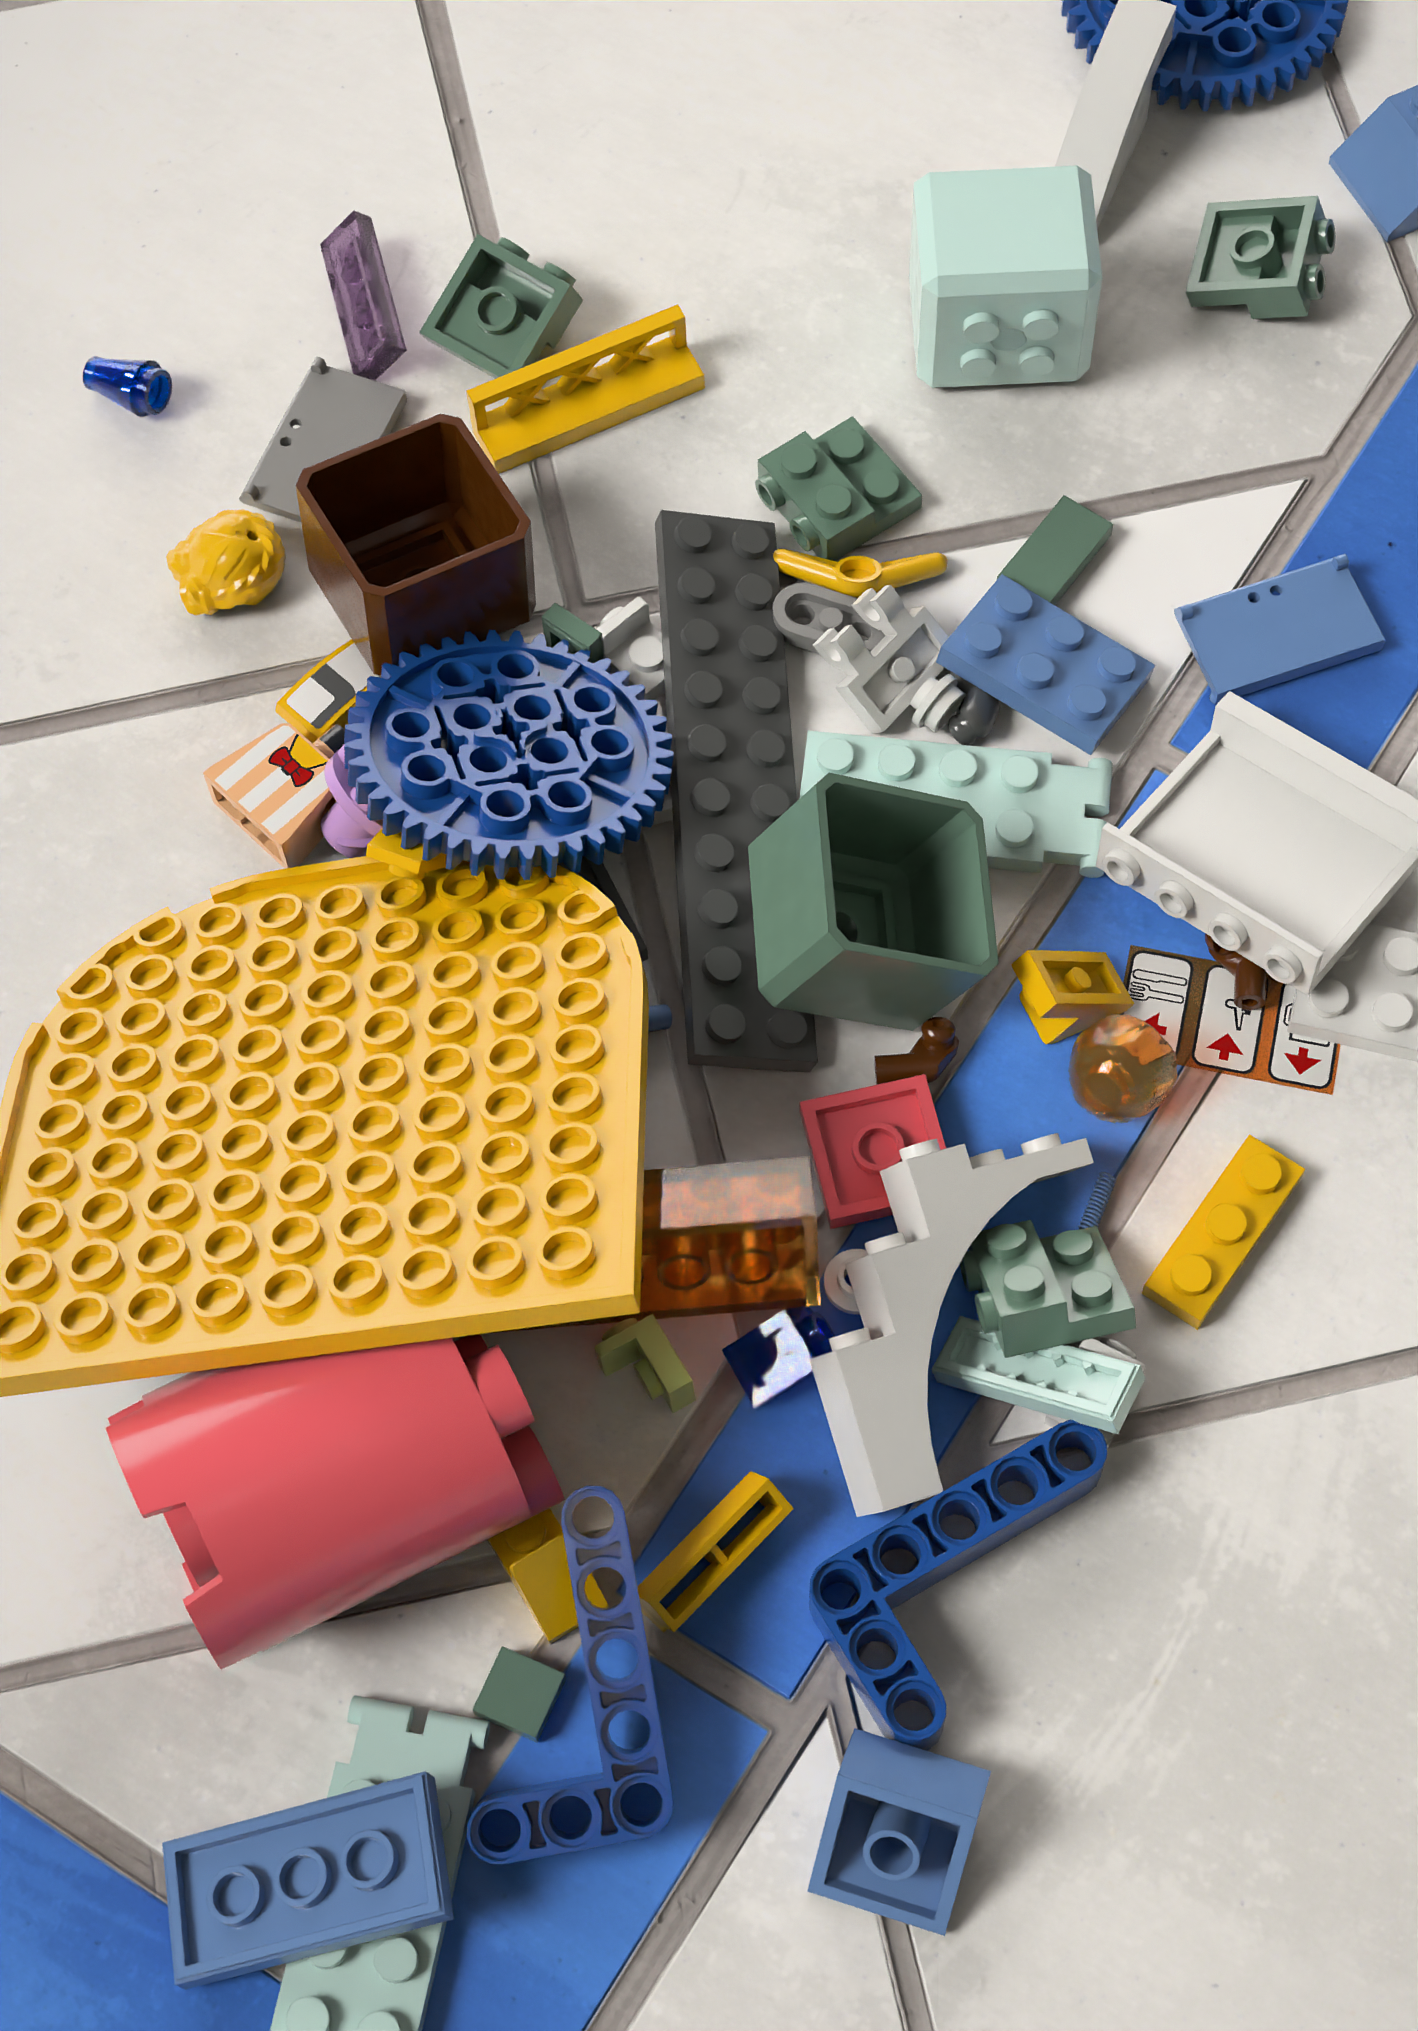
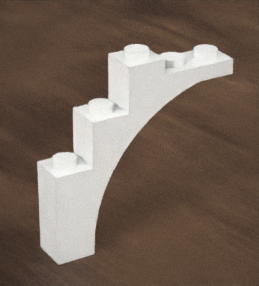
[809,1133,1094,1517]

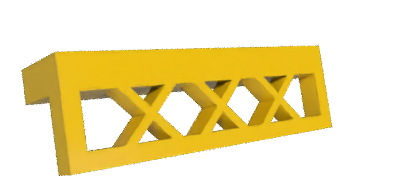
[466,304,705,474]

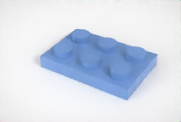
[936,574,1155,755]

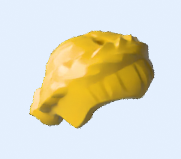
[166,509,286,615]

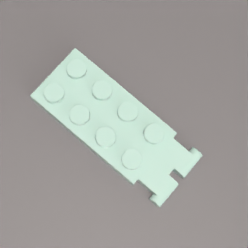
[799,731,1113,878]
[270,1695,490,2031]

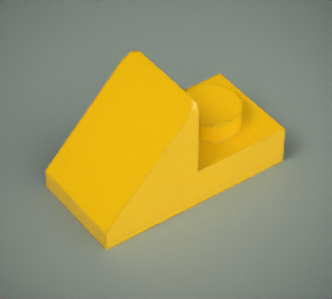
[1011,950,1134,1044]
[487,1508,609,1644]

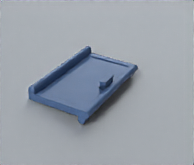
[1174,554,1385,704]

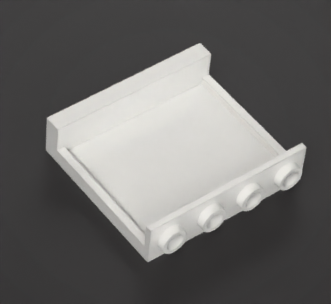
[1096,691,1418,996]

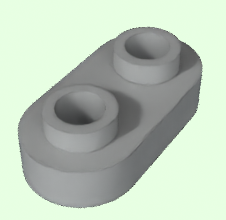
[773,583,885,654]

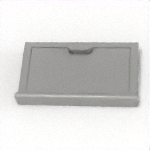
[239,357,407,522]

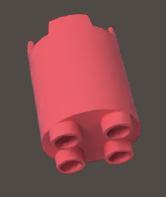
[106,1334,565,1670]

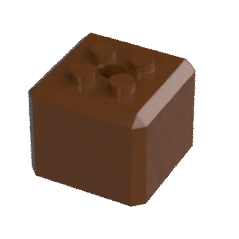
[295,413,536,676]

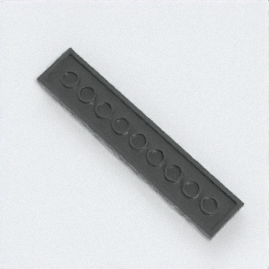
[655,510,818,1072]

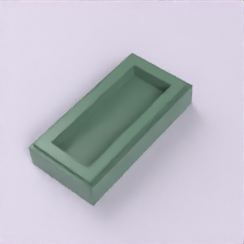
[997,495,1113,605]

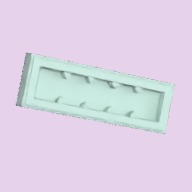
[932,1316,1145,1434]

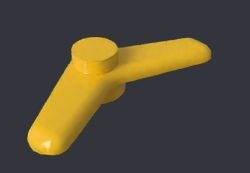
[773,548,948,598]

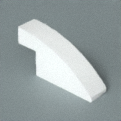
[1054,0,1177,229]

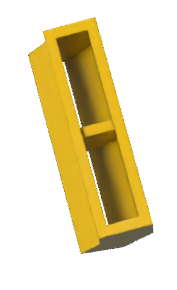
[638,1471,794,1633]

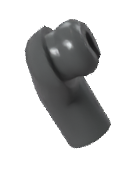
[948,672,1000,745]

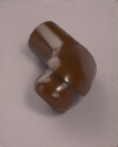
[1205,933,1267,1010]
[874,1017,959,1085]

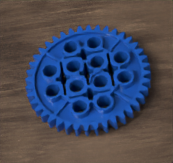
[1061,0,1349,111]
[344,630,674,880]

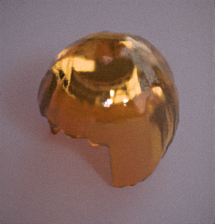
[1068,1013,1178,1123]

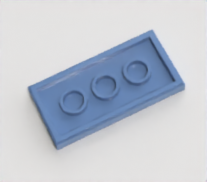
[162,1771,454,1990]

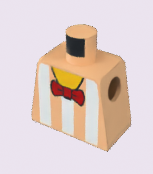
[203,723,345,869]

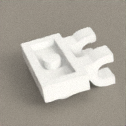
[813,585,949,733]

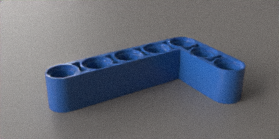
[809,1420,1107,1751]
[467,1486,673,1864]

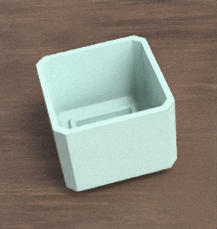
[909,165,1102,388]

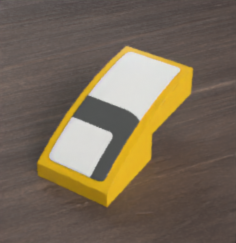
[275,639,381,743]

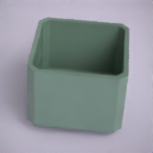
[748,772,999,1031]

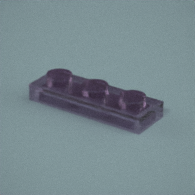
[320,210,407,381]

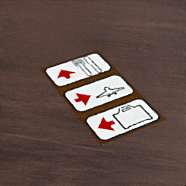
[1110,945,1341,1095]

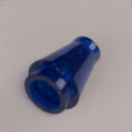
[82,356,172,417]

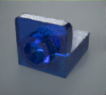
[722,1306,835,1408]

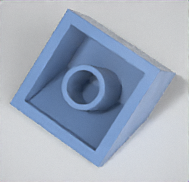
[1329,85,1418,242]
[807,1728,991,1936]

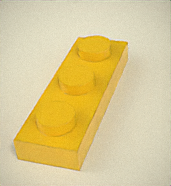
[1141,1134,1305,1330]

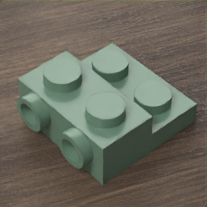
[1186,196,1336,319]
[419,234,583,379]
[755,416,922,561]
[960,1220,1136,1358]

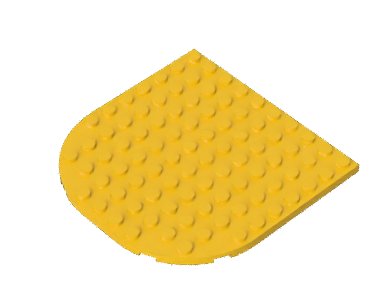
[0,856,649,1397]

